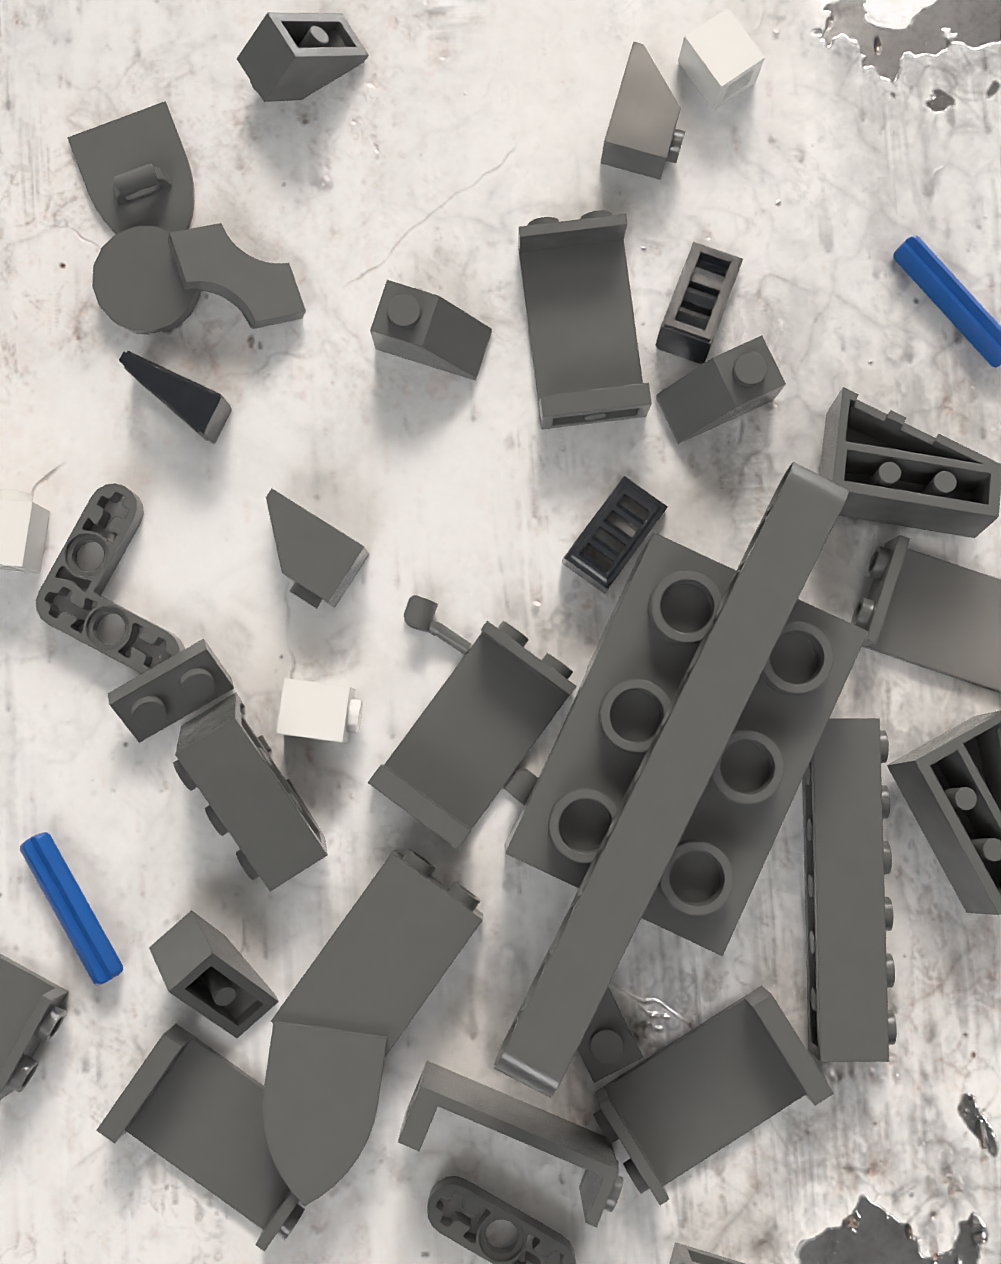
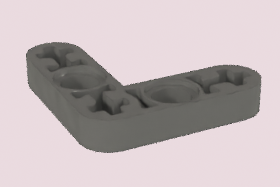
[36,483,185,674]
[427,1176,576,1264]

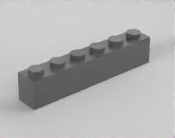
[802,718,897,1062]

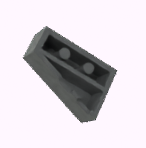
[819,387,1001,538]
[173,692,328,892]
[887,710,1001,915]

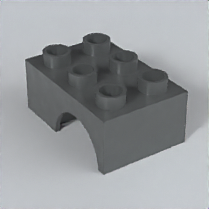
[505,532,868,957]

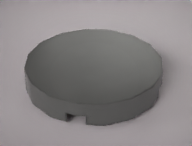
[92,226,201,335]

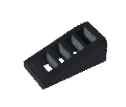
[655,242,743,364]
[119,351,232,444]
[562,476,668,594]

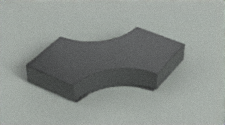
[168,223,306,329]

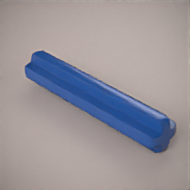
[893,235,1001,368]
[20,832,123,986]

